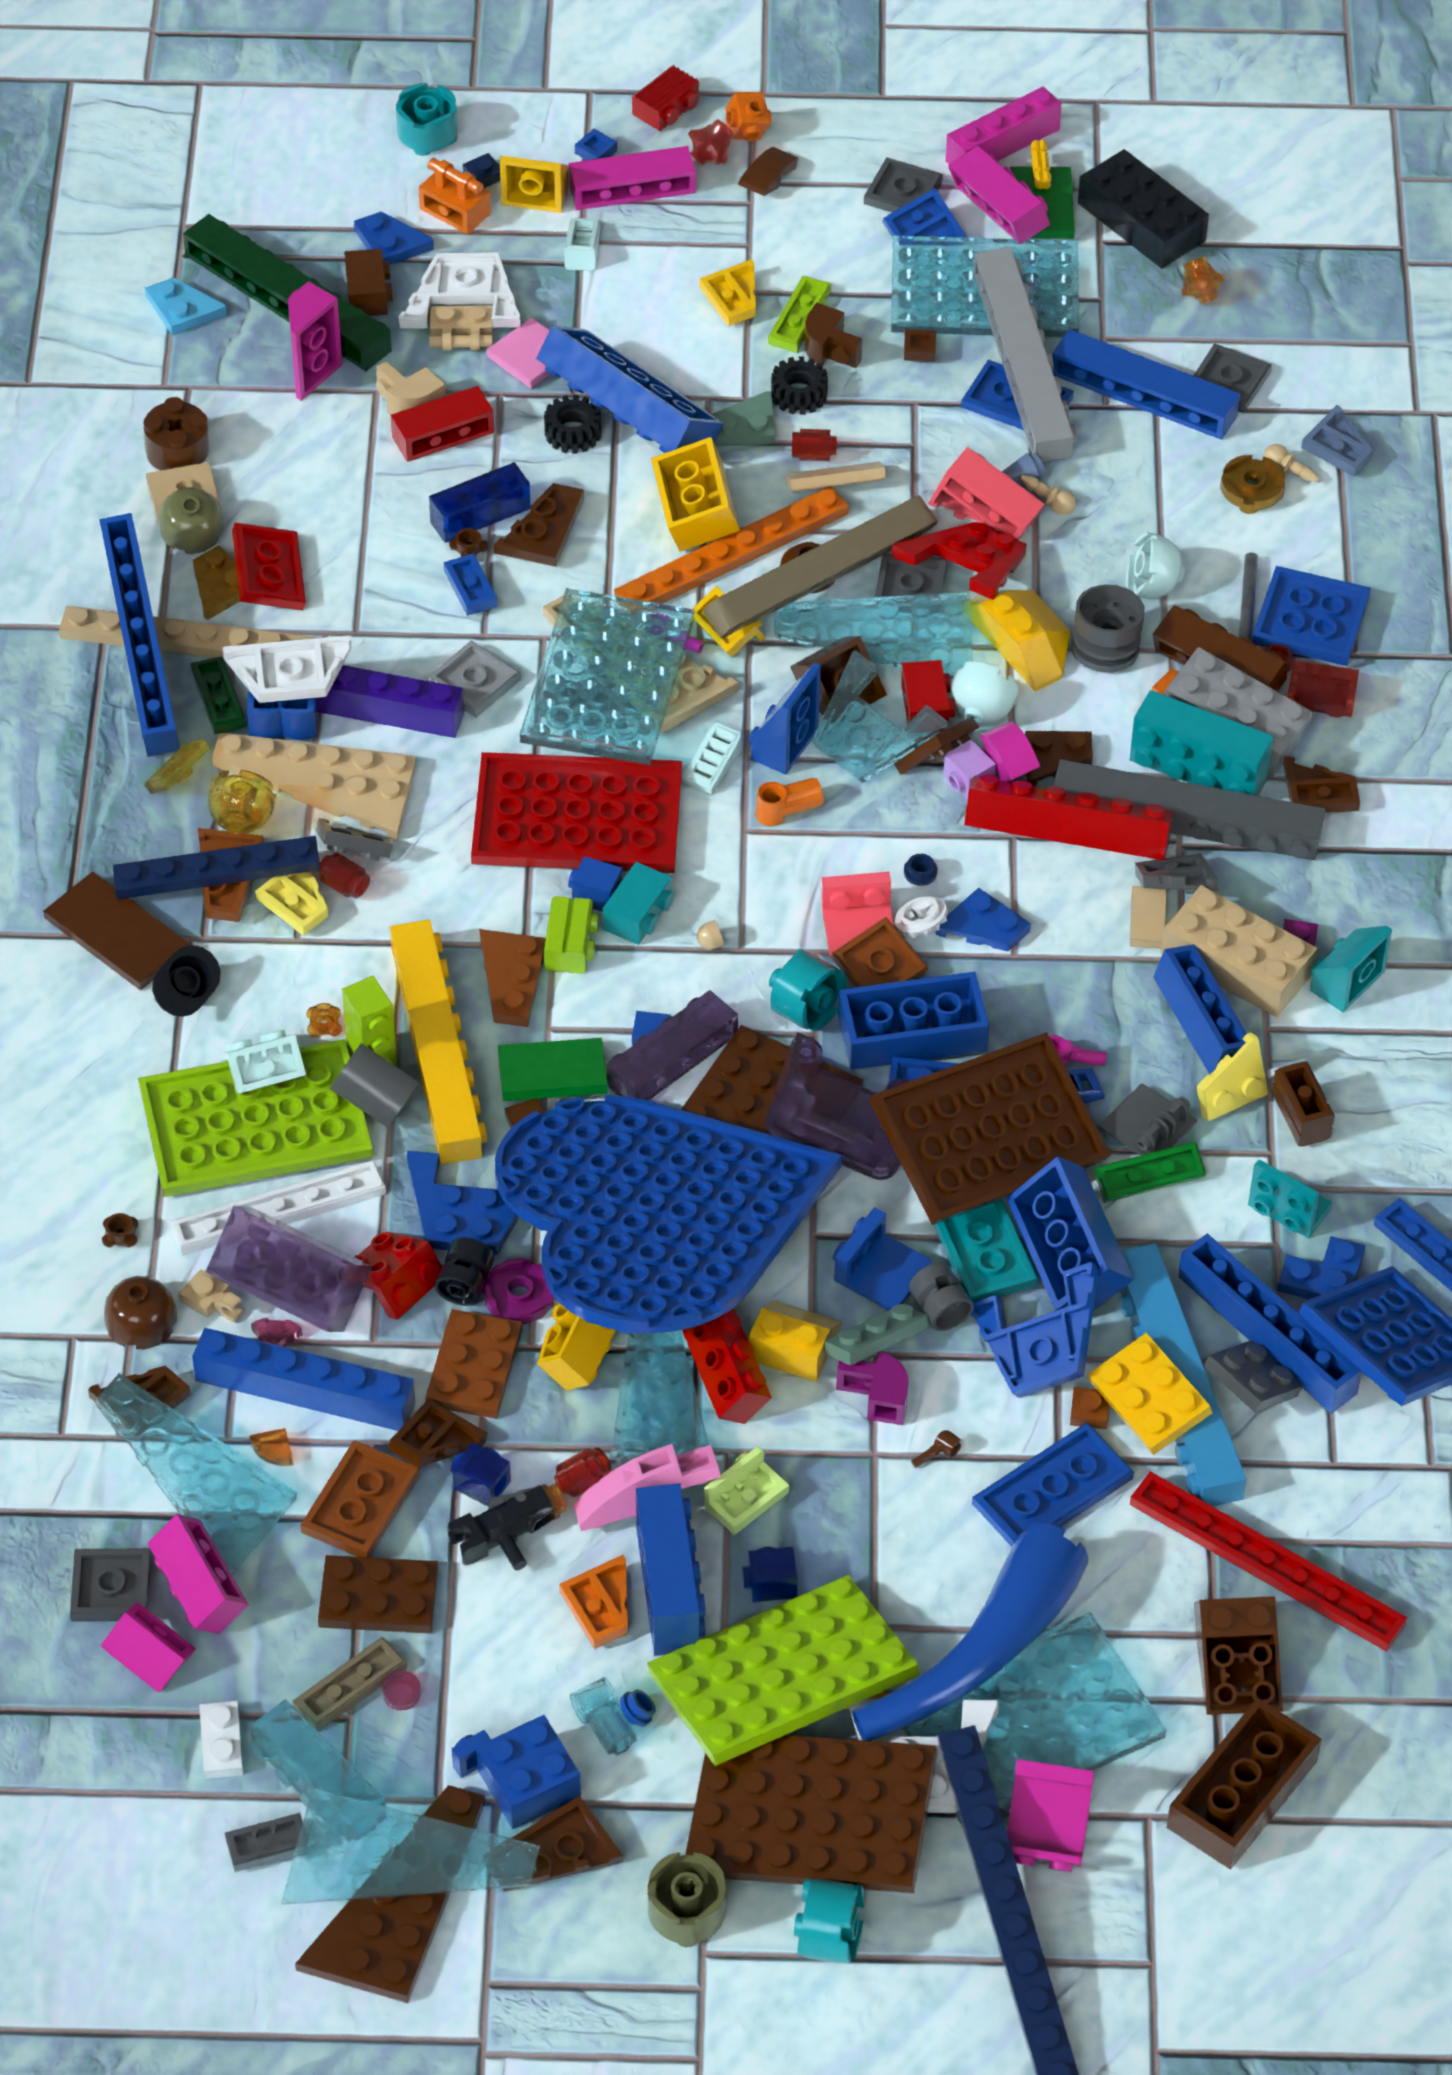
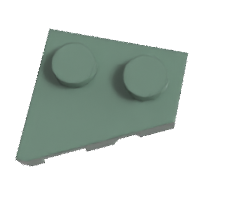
[711,391,775,446]

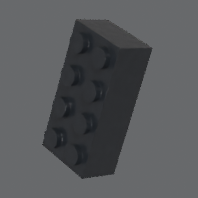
[1078,149,1209,269]

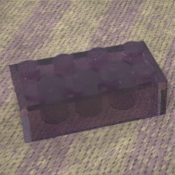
[205,1206,372,1332]

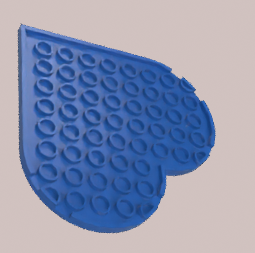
[495,1095,842,1334]

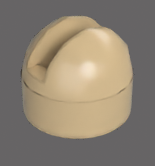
[697,920,724,950]

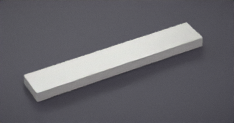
[170,1160,386,1256]

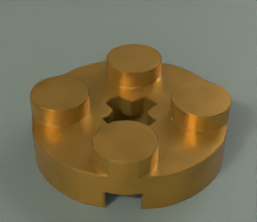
[1220,455,1285,514]

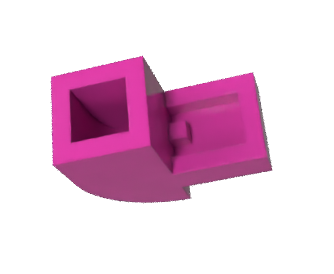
[980,722,1041,782]

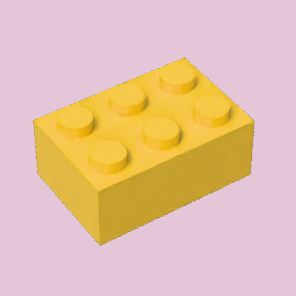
[651,437,740,552]

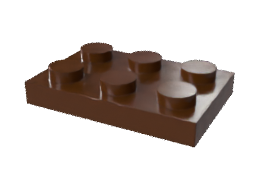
[318,1555,438,1634]

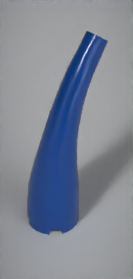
[852,1523,1088,1741]

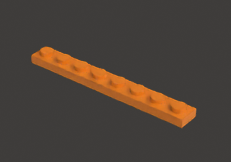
[614,487,849,618]

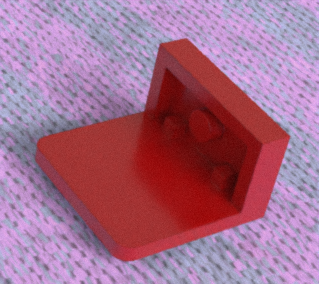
[339,1232,442,1320]

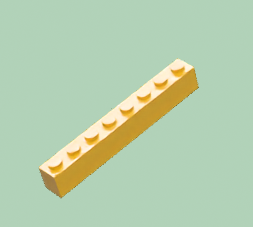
[389,919,487,1165]

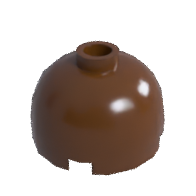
[104,1276,177,1350]

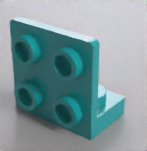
[1248,1160,1332,1239]

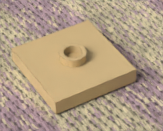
[146,462,221,527]

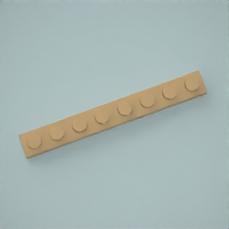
[59,605,320,659]

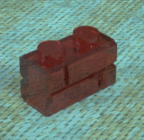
[1288,660,1359,718]

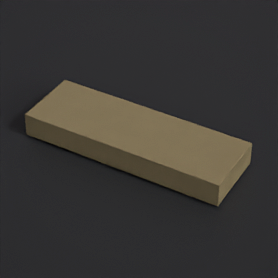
[292,1636,407,1733]

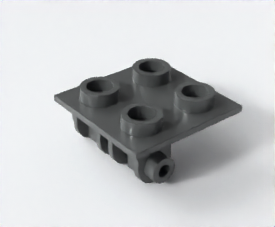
[1098,1083,1197,1155]

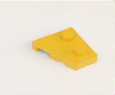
[699,259,756,327]

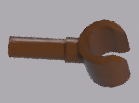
[911,1430,961,1468]

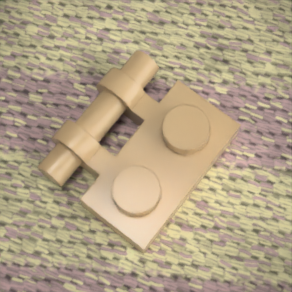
[429,305,493,351]

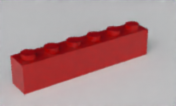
[964,775,1174,861]

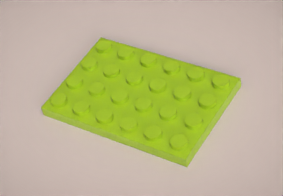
[138,1039,373,1198]
[647,1574,920,1766]

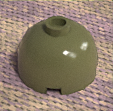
[158,487,223,554]

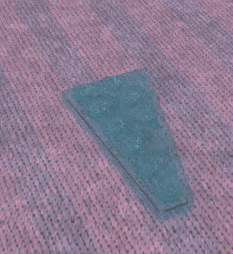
[774,592,973,679]
[96,1373,297,1575]
[281,1788,540,1905]

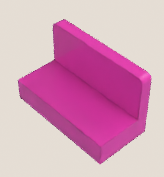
[101,1602,196,1692]

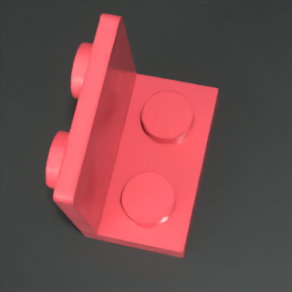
[821,871,894,956]

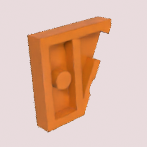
[559,1555,628,1649]

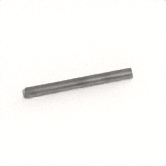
[1239,552,1258,641]

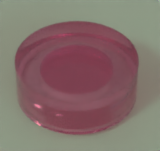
[382,1671,421,1710]

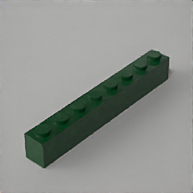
[183,214,392,371]

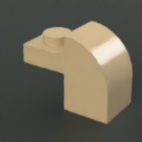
[376,361,446,415]

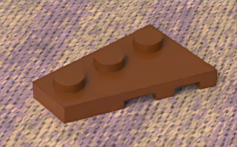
[198,828,264,922]

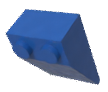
[749,663,821,775]

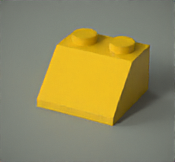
[500,156,569,213]
[749,1300,842,1382]

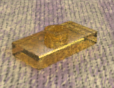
[144,739,210,794]

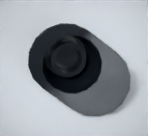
[152,945,221,1017]

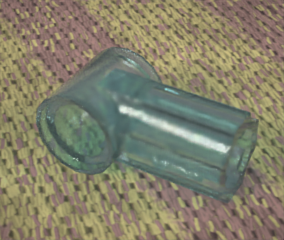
[569,1677,637,1755]

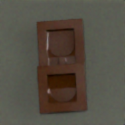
[738,146,798,196]

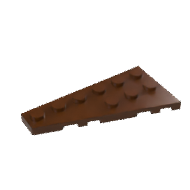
[295,1785,485,2003]

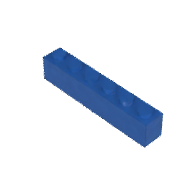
[1052,329,1240,440]
[1178,1233,1362,1414]
[192,1327,415,1431]

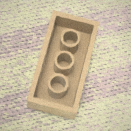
[1161,885,1318,1017]

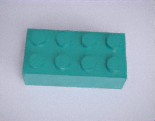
[1129,690,1274,796]

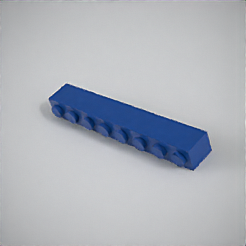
[99,513,180,757]

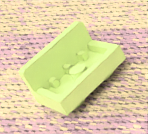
[704,1446,789,1535]

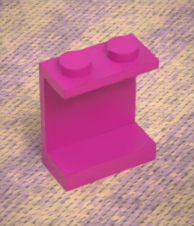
[1007,1759,1094,1872]

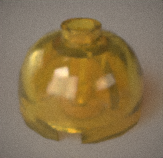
[208,770,277,834]

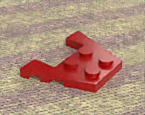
[891,522,1027,600]

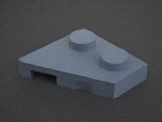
[1301,405,1373,477]

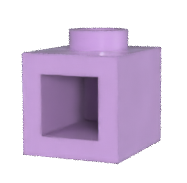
[943,740,996,800]

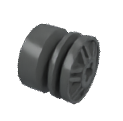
[1071,584,1145,673]

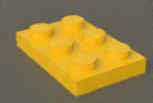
[1087,1333,1212,1455]

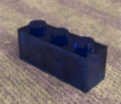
[429,462,531,543]

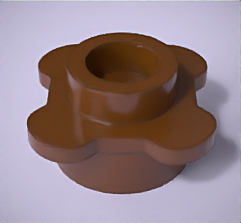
[449,528,488,557]
[102,1213,139,1248]

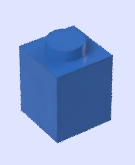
[568,857,622,912]

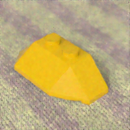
[960,590,1071,692]

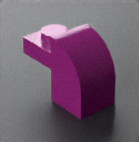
[836,1351,909,1426]

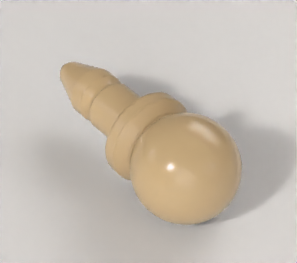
[1263,444,1319,482]
[1020,475,1076,515]

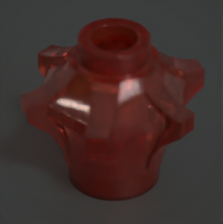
[688,119,734,165]

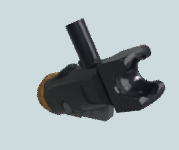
[447,1483,567,1571]

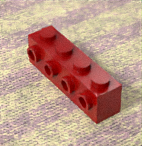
[682,1308,772,1424]

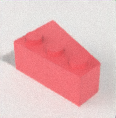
[928,447,1045,540]

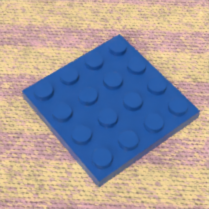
[1298,1266,1452,1407]

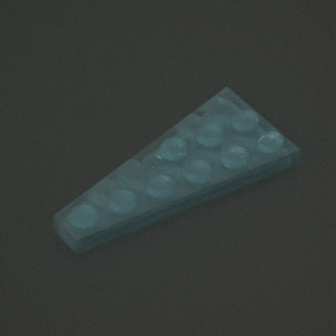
[608,1330,709,1474]

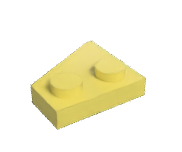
[255,872,328,936]
[1196,1032,1268,1121]

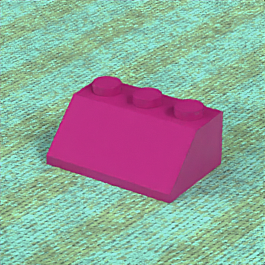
[288,281,342,401]

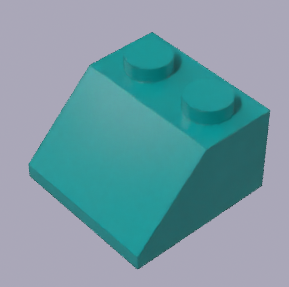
[1310,926,1392,1012]

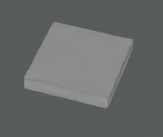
[427,640,520,718]

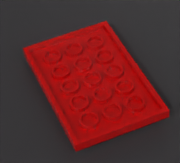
[471,752,682,873]

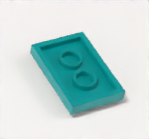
[934,1200,1038,1303]

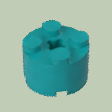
[396,83,458,156]
[769,949,847,1031]
[794,1878,865,1964]

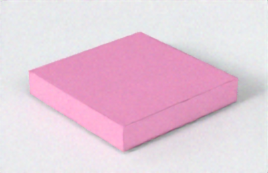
[487,318,551,389]

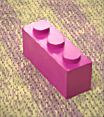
[147,1514,249,1634]

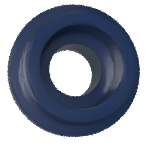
[903,854,938,886]

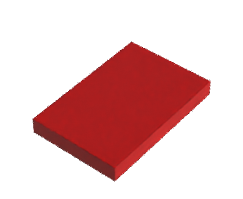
[232,522,306,611]

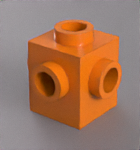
[725,92,772,141]

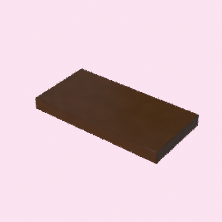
[43,871,189,990]

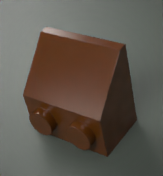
[790,636,887,725]

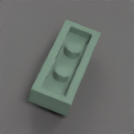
[824,1304,929,1366]

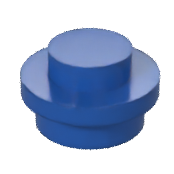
[620,1689,656,1727]

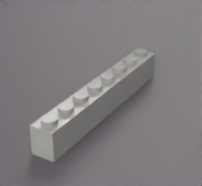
[973,247,1077,462]

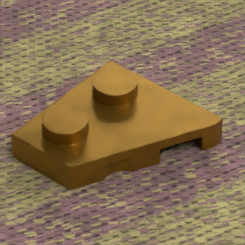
[193,545,240,620]

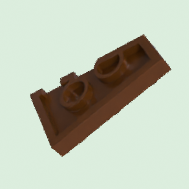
[494,483,584,567]
[482,1796,623,1892]

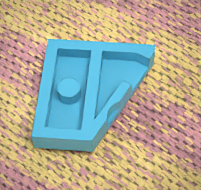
[145,278,227,336]

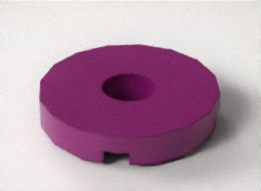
[483,1258,555,1324]

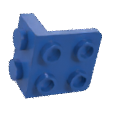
[833,1207,931,1311]

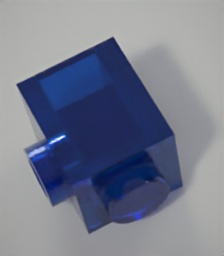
[451,1442,511,1506]
[742,1547,798,1603]

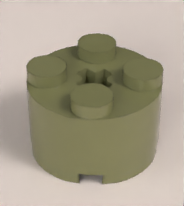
[648,1852,726,1947]

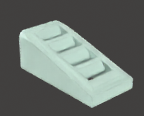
[564,218,601,270]
[682,722,743,794]

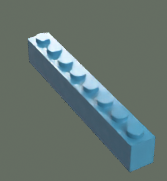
[1120,1243,1247,1506]

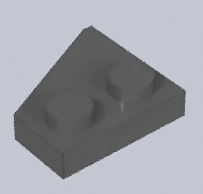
[316,818,392,860]
[1135,853,1218,891]

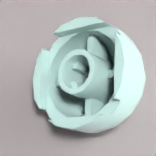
[1126,532,1185,599]
[951,662,1019,725]

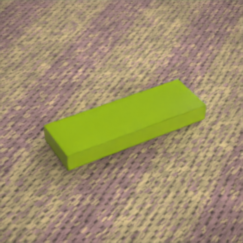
[768,275,832,353]

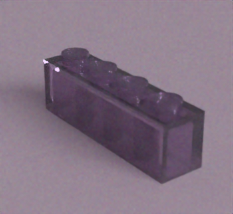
[607,990,738,1101]

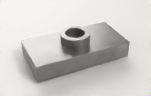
[225,1813,310,1872]

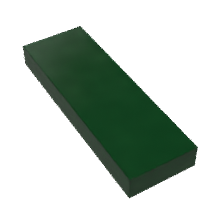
[190,656,247,734]

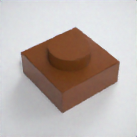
[1070,1387,1109,1429]

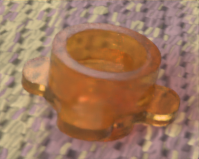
[306,1003,342,1037]

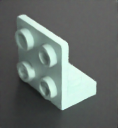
[219,1030,306,1094]

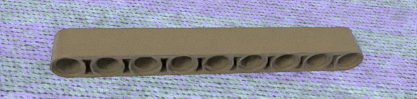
[703,495,938,639]

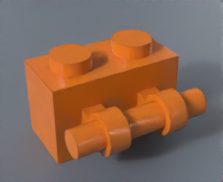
[419,158,491,234]

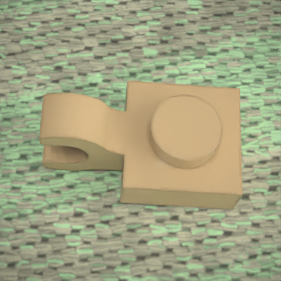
[178,1269,244,1322]

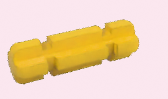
[1030,139,1051,190]

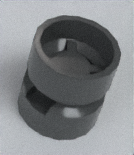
[909,1262,974,1331]

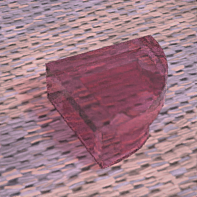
[251,1318,302,1347]

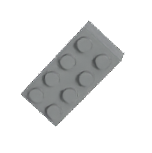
[1164,647,1313,778]

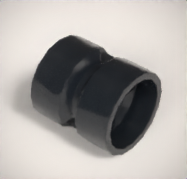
[434,1237,495,1306]

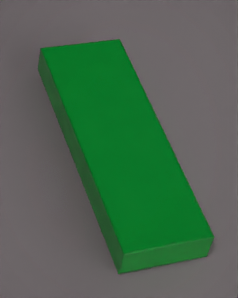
[1094,1141,1206,1203]

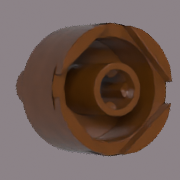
[143,397,209,470]

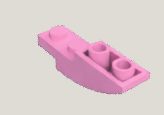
[573,1444,721,1532]

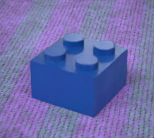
[476,1715,581,1829]

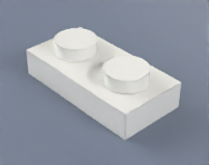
[199,1701,243,1779]

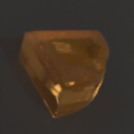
[249,1428,293,1466]

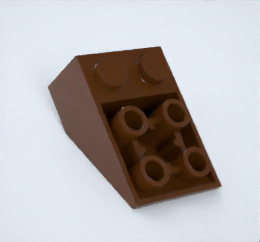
[1194,1596,1283,1715]

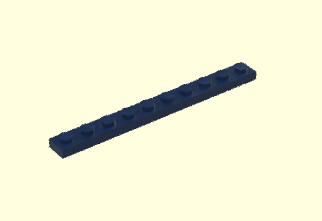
[937,1725,1079,2075]

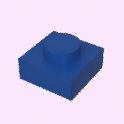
[575,129,618,160]
[451,1730,491,1778]

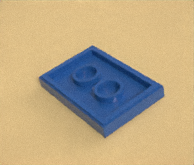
[961,359,1074,430]

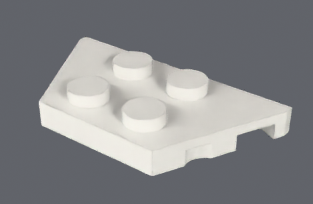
[223,635,352,703]

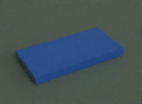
[972,1422,1134,1547]

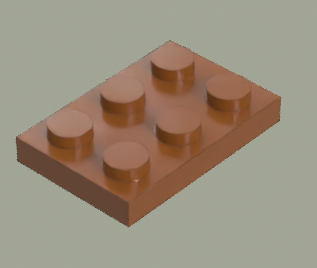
[425,1309,522,1419]
[300,1440,420,1557]

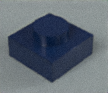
[462,153,501,188]

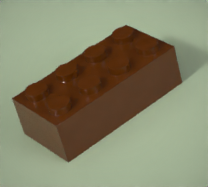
[1166,1697,1322,1870]

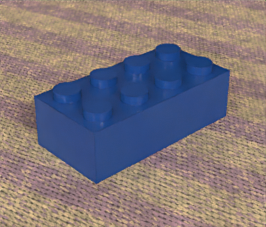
[838,971,989,1070]
[1006,1156,1134,1312]
[636,1483,706,1656]

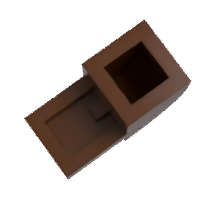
[805,302,862,368]

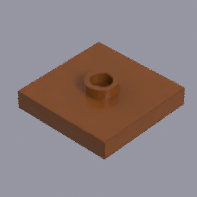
[831,917,929,987]

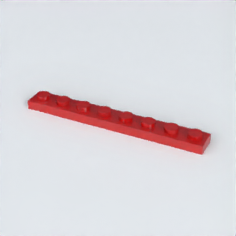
[1130,1471,1408,1652]

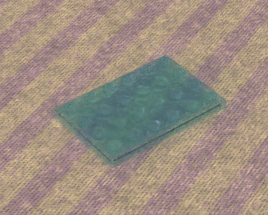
[891,236,1079,337]
[519,588,694,765]
[902,1612,1167,1827]

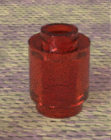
[792,429,837,461]
[318,852,370,899]
[555,1447,611,1497]

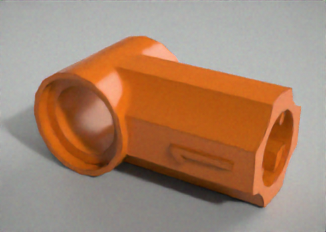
[755,778,824,827]

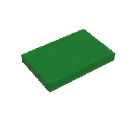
[1010,166,1075,239]
[498,1038,608,1101]

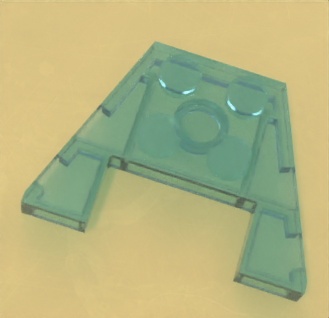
[811,650,950,783]

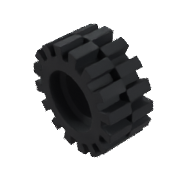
[771,356,828,415]
[544,395,602,454]

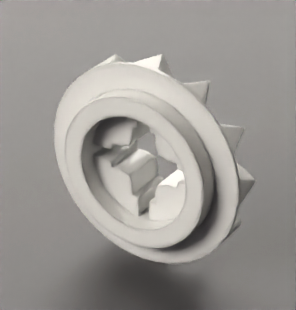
[894,896,948,939]

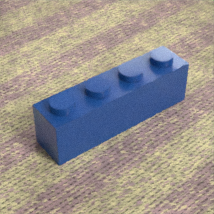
[1153,944,1247,1074]

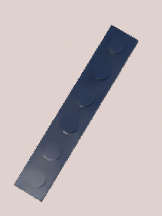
[113,836,321,900]

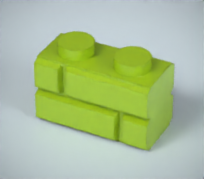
[544,896,599,974]

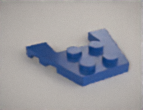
[407,1151,518,1255]
[971,1262,1099,1398]

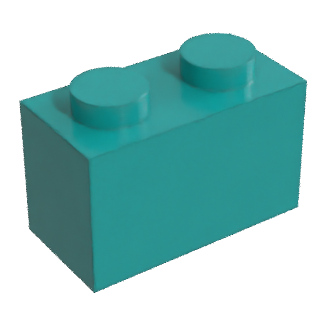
[603,862,674,945]

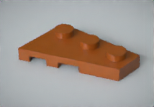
[479,929,546,1027]

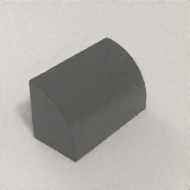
[330,1043,419,1128]

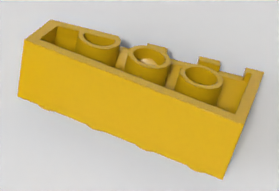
[537,1304,616,1391]

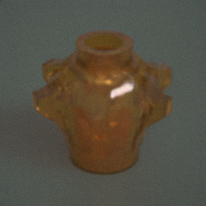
[1181,256,1226,304]

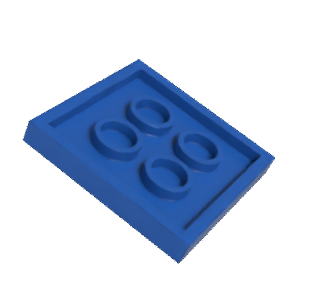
[1252,566,1371,666]

